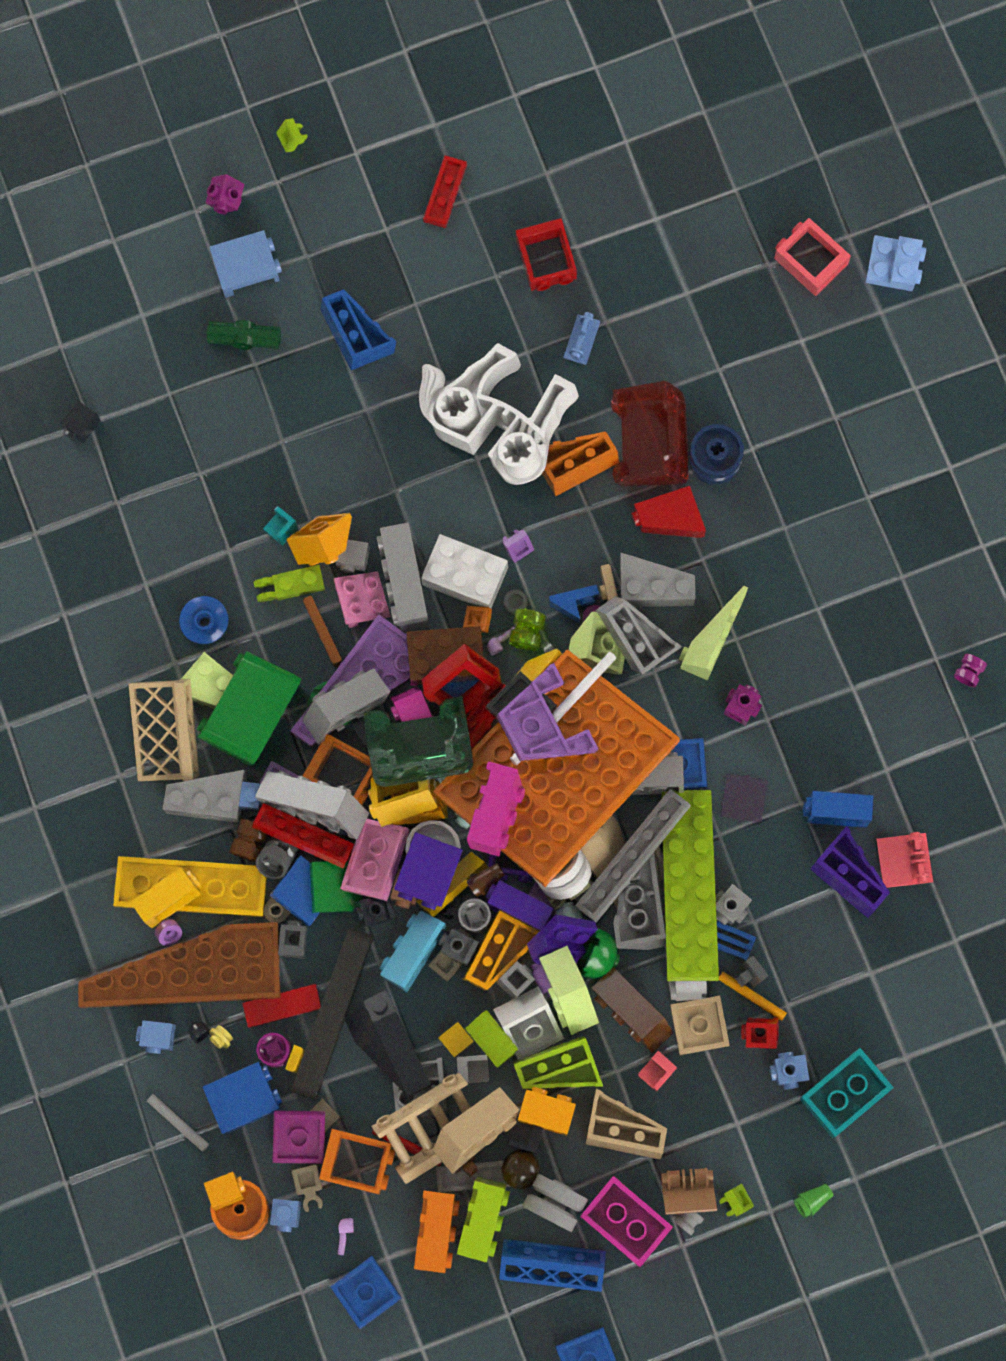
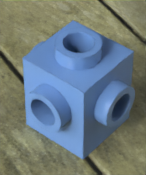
[770,1052,809,1090]

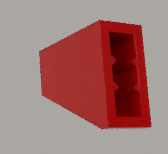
[631,486,706,538]

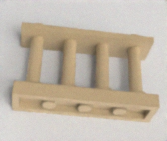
[371,1073,471,1184]

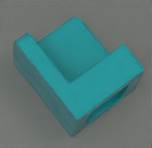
[263,506,298,546]

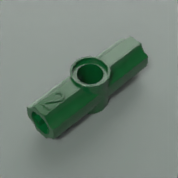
[207,320,281,350]

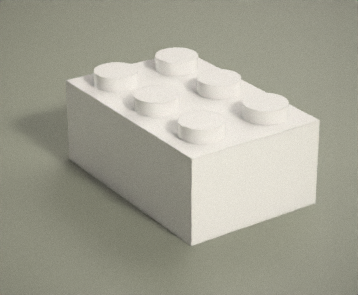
[421,534,508,608]

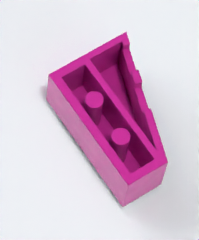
[390,686,446,767]
[467,761,525,856]

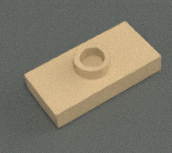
[599,564,618,602]

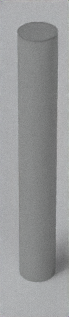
[147,1094,209,1152]

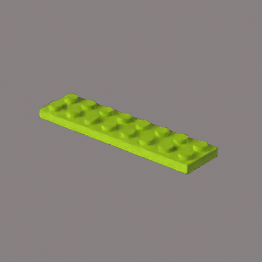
[661,790,719,981]

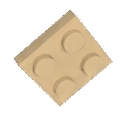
[670,996,730,1055]

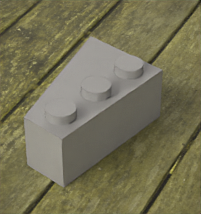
[163,770,247,823]

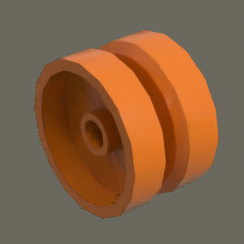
[210,1180,270,1241]

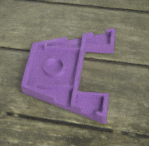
[497,663,598,761]

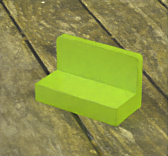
[465,1011,518,1068]

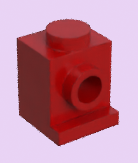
[741,1018,779,1049]

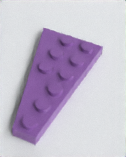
[291,615,410,747]

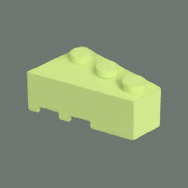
[181,652,233,709]
[539,946,599,1035]

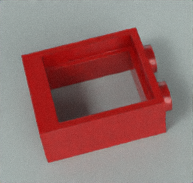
[516,218,577,291]
[422,644,502,719]

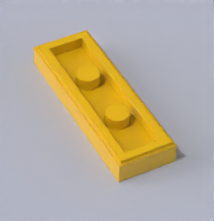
[416,852,488,917]

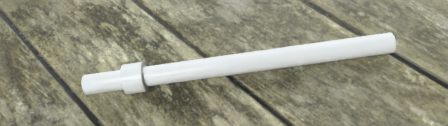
[510,652,616,765]

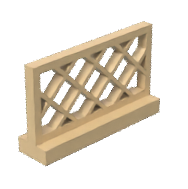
[128,679,200,781]

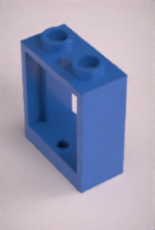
[803,791,873,828]

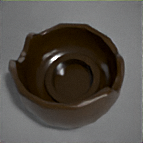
[501,1149,540,1190]

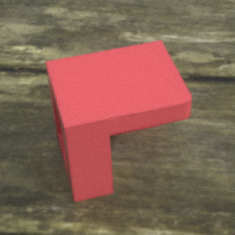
[638,1051,677,1092]

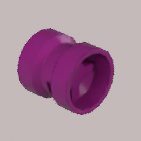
[954,654,987,687]

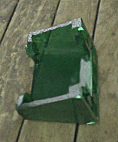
[363,696,474,787]

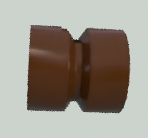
[229,819,269,862]

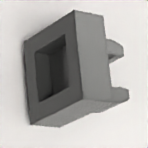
[735,956,768,987]

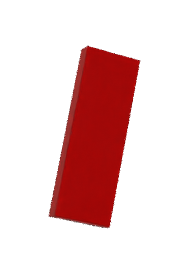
[423,155,467,228]
[242,984,322,1028]

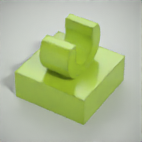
[276,118,308,152]
[719,1184,754,1217]

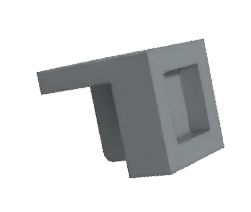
[457,1055,489,1083]

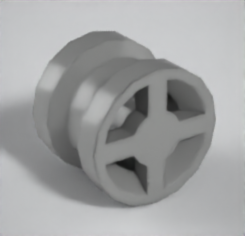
[672,1212,704,1235]

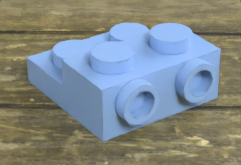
[865,235,926,291]

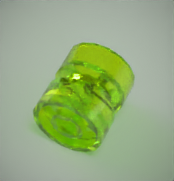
[509,609,546,651]

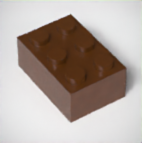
[406,626,483,686]

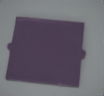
[720,774,768,823]

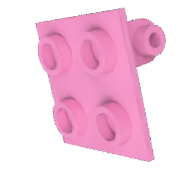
[333,571,391,628]

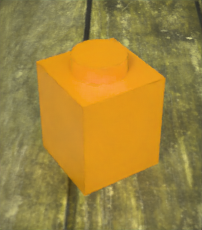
[204,1172,246,1210]

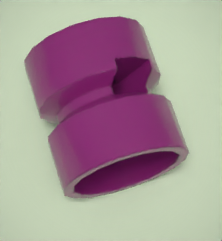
[256,1033,292,1068]

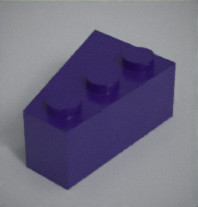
[810,826,890,918]

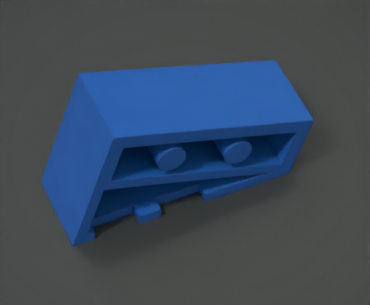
[320,289,396,371]

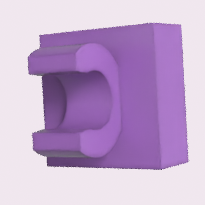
[503,530,534,563]

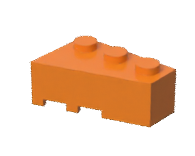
[542,432,619,496]
[414,1190,460,1273]

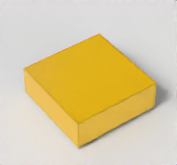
[438,1022,474,1058]
[285,1045,305,1074]

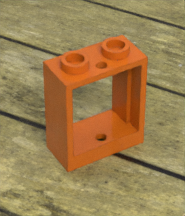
[303,734,381,805]
[319,1129,396,1195]

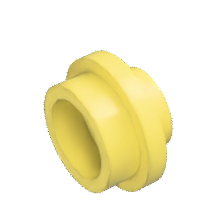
[209,1025,233,1049]

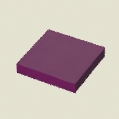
[273,1111,325,1164]

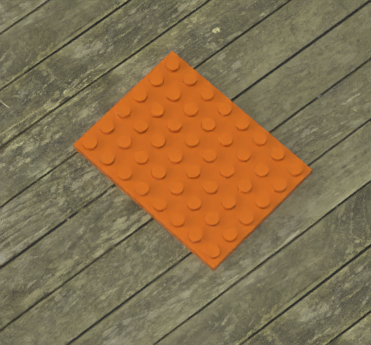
[433,649,680,887]

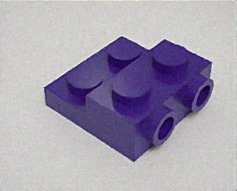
[527,914,598,965]

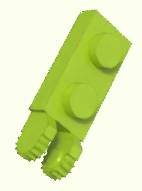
[253,565,325,602]

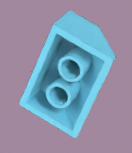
[379,910,447,993]

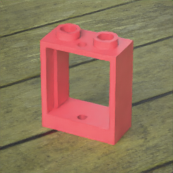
[774,218,851,296]

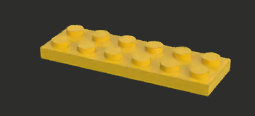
[113,856,267,917]

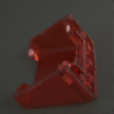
[611,381,688,486]

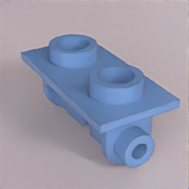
[563,312,600,365]

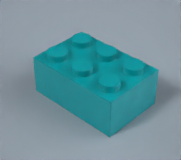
[799,1048,894,1138]

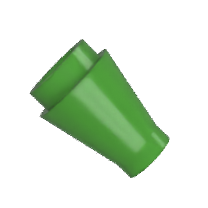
[794,1184,834,1218]

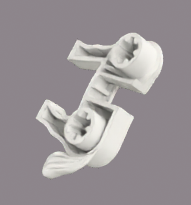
[419,343,579,485]

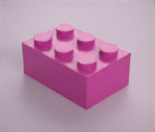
[580,1176,673,1267]

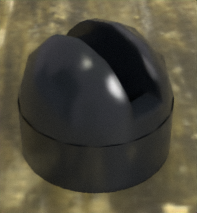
[189,1021,210,1044]

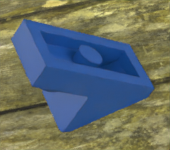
[549,585,599,623]

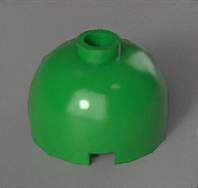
[576,928,620,979]

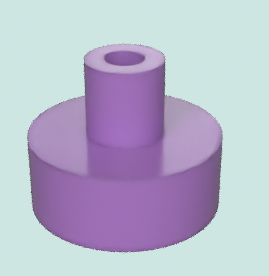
[155,919,182,946]

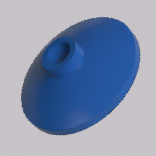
[179,596,229,644]

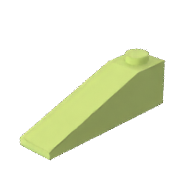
[679,586,748,680]

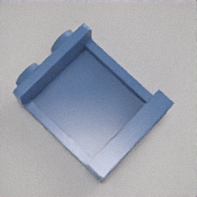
[210,230,282,298]

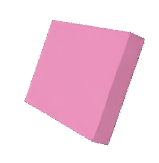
[340,819,410,901]

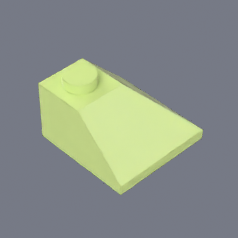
[569,611,625,675]

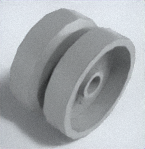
[522,1174,588,1232]

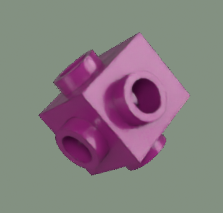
[206,174,245,214]
[724,684,762,726]

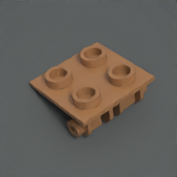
[661,1168,717,1214]

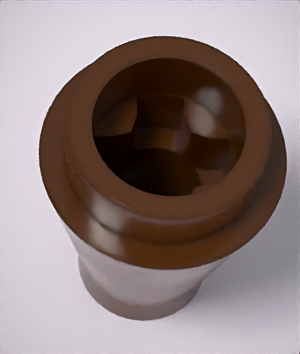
[466,863,505,897]

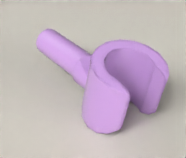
[487,627,517,656]
[338,1218,354,1255]

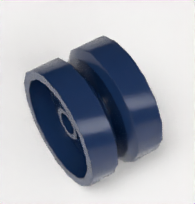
[689,424,744,485]

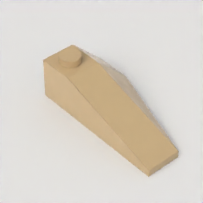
[581,815,625,909]

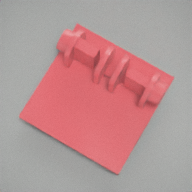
[876,832,933,888]

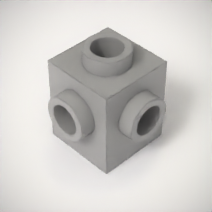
[716,884,752,926]

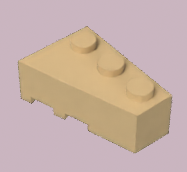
[433,1087,519,1174]
[585,1088,667,1160]

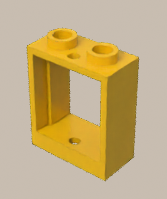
[368,759,438,827]
[131,867,202,928]

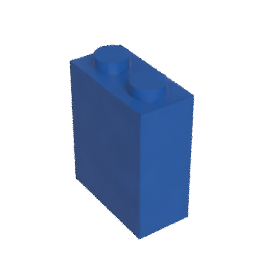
[203,1062,282,1135]

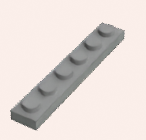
[575,789,691,923]

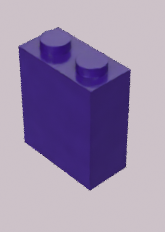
[394,832,463,910]

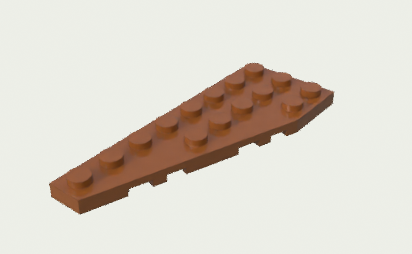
[78,922,281,1008]

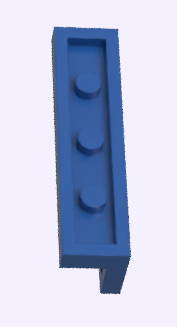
[499,1239,606,1292]

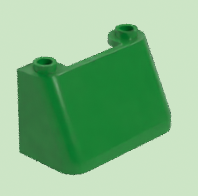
[196,651,302,766]

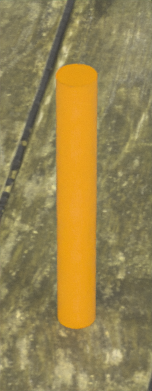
[719,971,787,1021]

